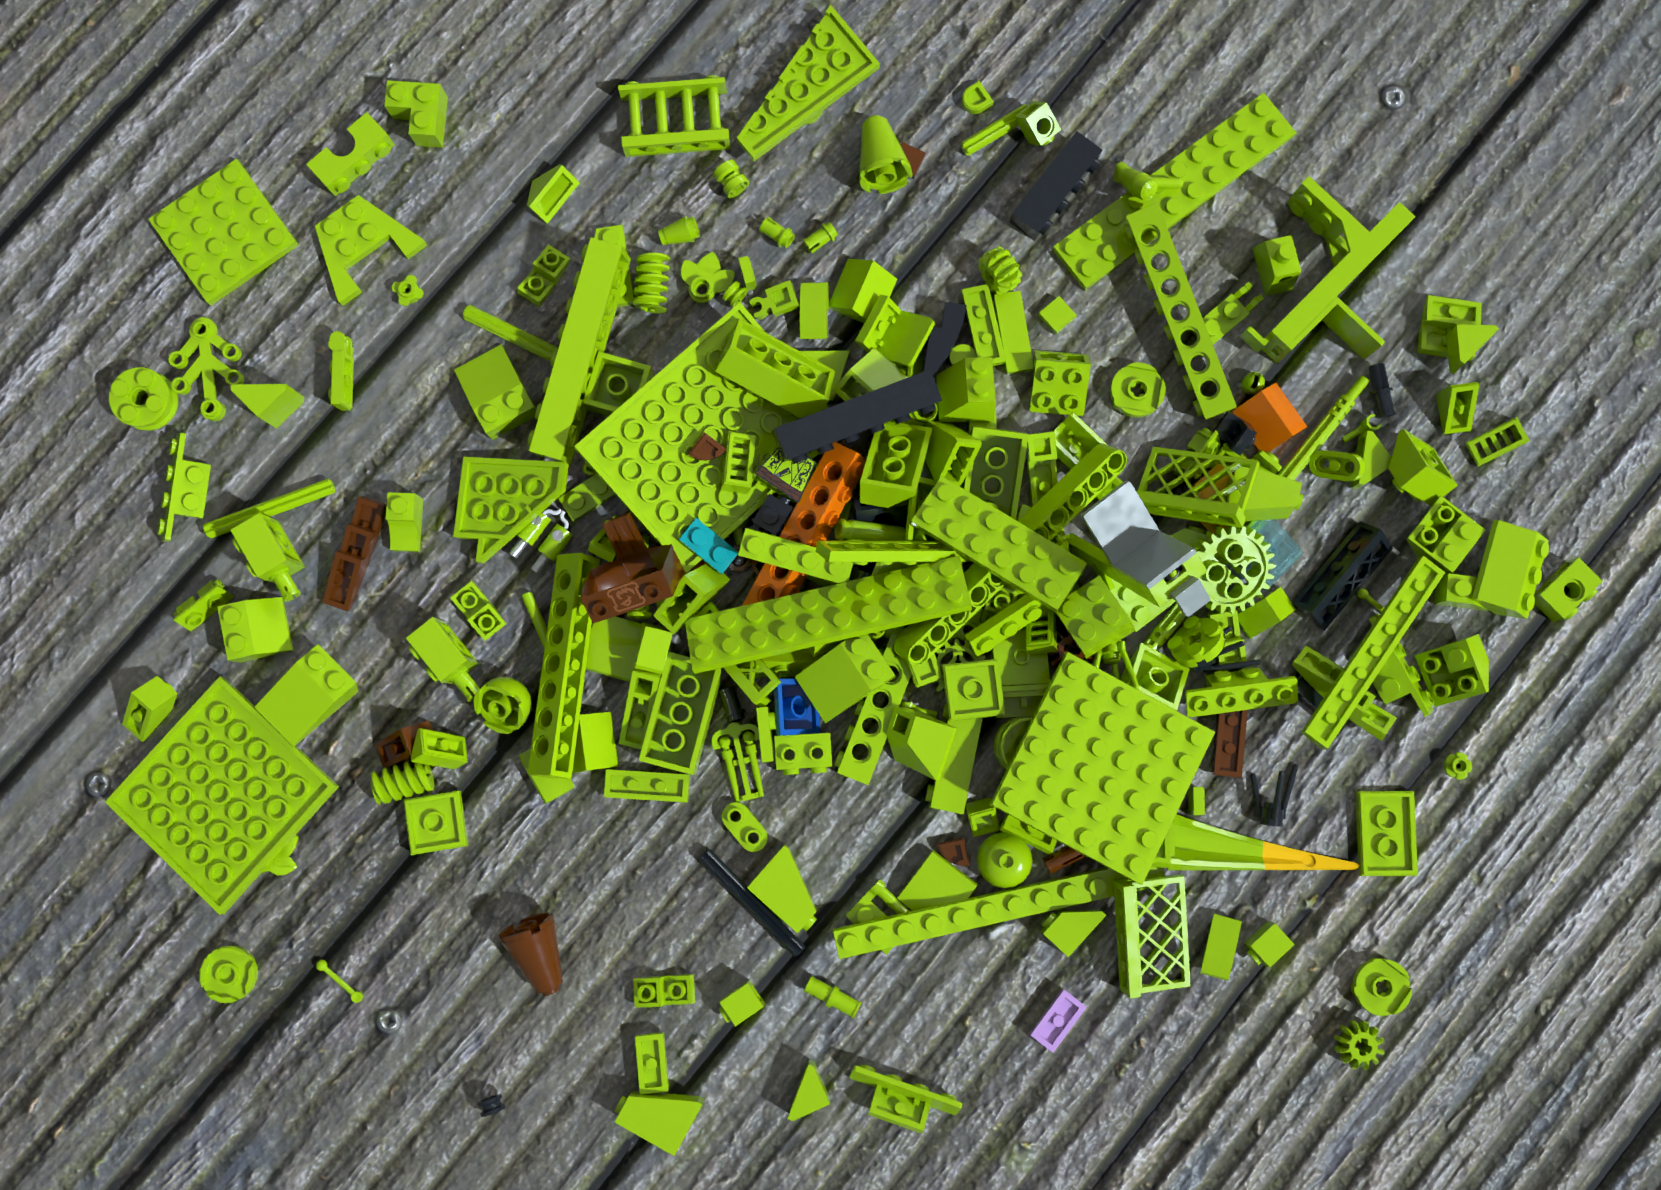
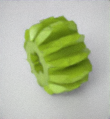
[978,246,1022,295]
[1334,1020,1385,1070]

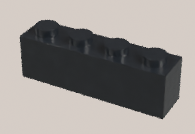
[1009,131,1102,241]

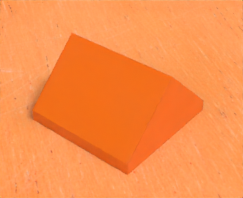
[1232,383,1307,452]

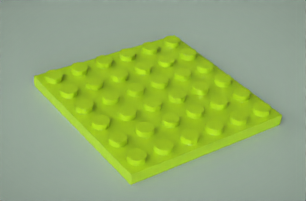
[990,652,1215,885]
[105,676,339,915]

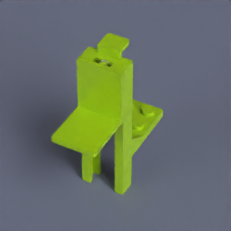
[1240,176,1416,364]

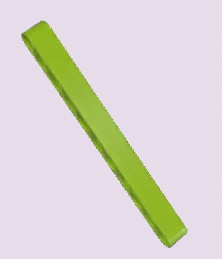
[894,443,1127,666]

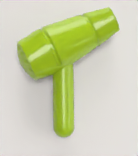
[1113,162,1184,201]

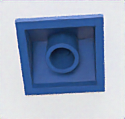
[774,679,821,736]

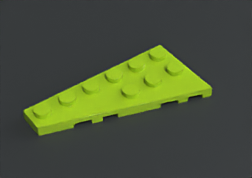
[737,4,880,162]

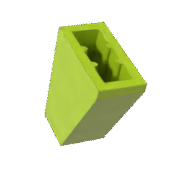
[925,421,982,487]
[1224,467,1304,521]
[653,563,730,634]
[747,844,817,934]
[614,1091,705,1156]

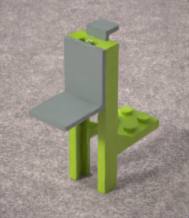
[1068,481,1210,632]

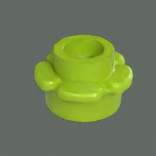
[1444,752,1472,780]

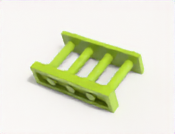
[618,75,731,157]

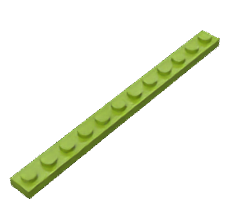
[832,867,1165,959]

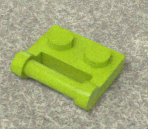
[845,879,910,955]

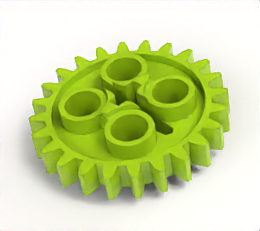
[1194,526,1276,614]

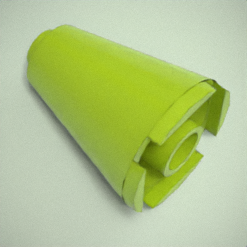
[859,115,913,194]

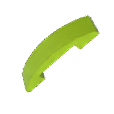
[1027,431,1065,536]

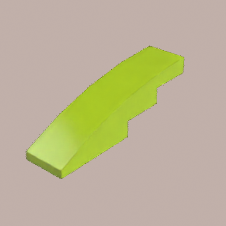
[1292,646,1397,741]

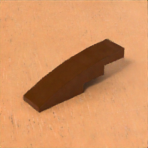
[322,496,387,611]

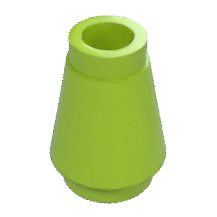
[658,216,700,246]

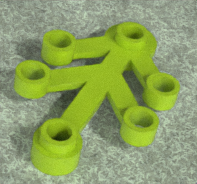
[168,317,245,422]

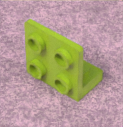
[1030,350,1091,416]

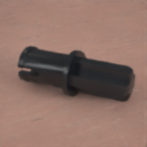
[1369,363,1396,419]

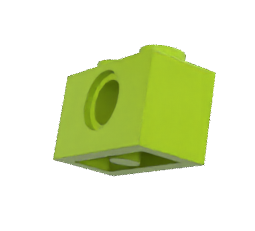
[1534,557,1603,622]

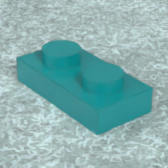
[677,518,739,574]

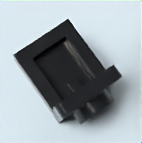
[1213,411,1257,456]
[752,494,794,536]

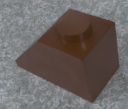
[375,721,434,769]

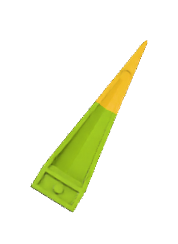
[1151,814,1360,871]

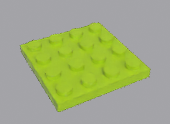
[148,158,299,306]

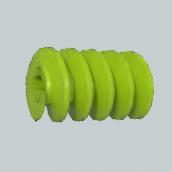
[632,253,671,314]
[371,761,434,805]

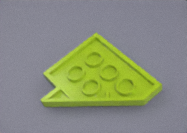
[453,457,569,564]

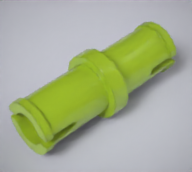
[804,975,862,1019]

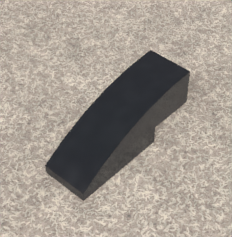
[923,302,967,378]

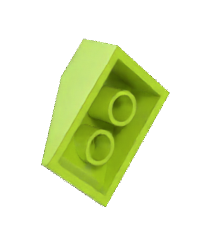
[454,344,537,440]
[795,634,895,723]
[254,644,358,748]

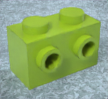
[774,733,832,775]

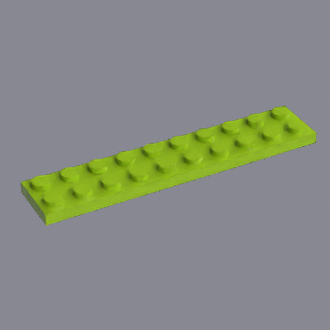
[1052,92,1297,291]
[685,556,972,674]

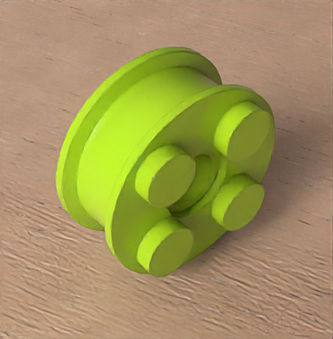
[109,367,179,431]

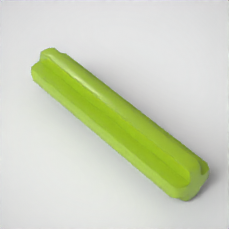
[961,104,1028,156]

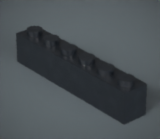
[772,369,942,465]

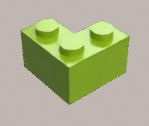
[384,80,448,148]

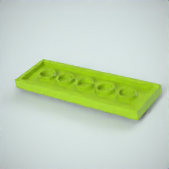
[911,476,1087,612]

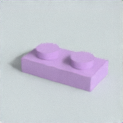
[1029,988,1087,1053]

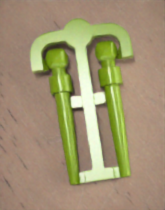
[712,722,764,802]

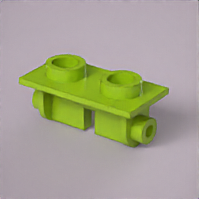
[1172,428,1221,484]
[173,578,234,632]

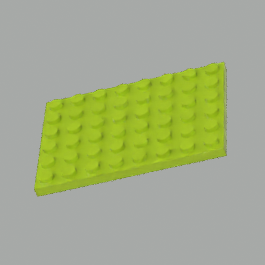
[573,302,829,573]

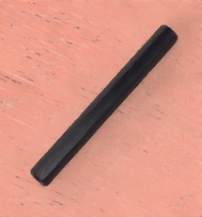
[699,849,805,957]

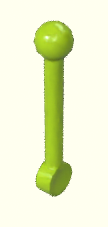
[1357,588,1384,612]
[316,960,364,1003]

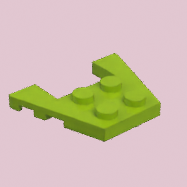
[315,195,428,306]

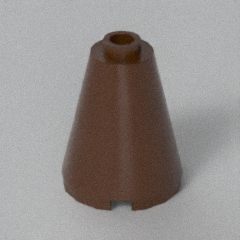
[498,912,563,996]

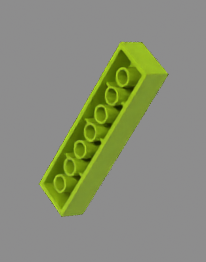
[527,237,631,466]

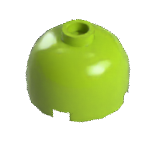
[473,677,532,734]
[976,832,1033,889]

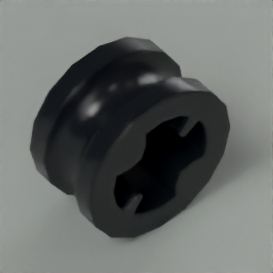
[477,1093,506,1117]

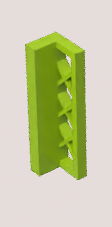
[695,602,781,707]

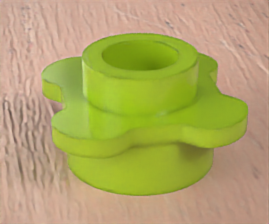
[392,275,424,306]

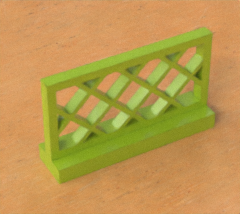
[1136,447,1260,528]
[1113,874,1191,998]

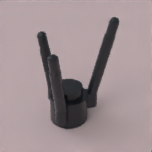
[1193,626,1261,674]
[1250,764,1298,827]

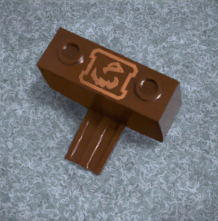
[580,512,684,624]

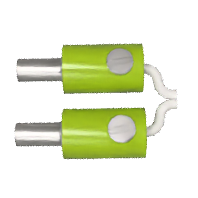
[509,508,573,574]

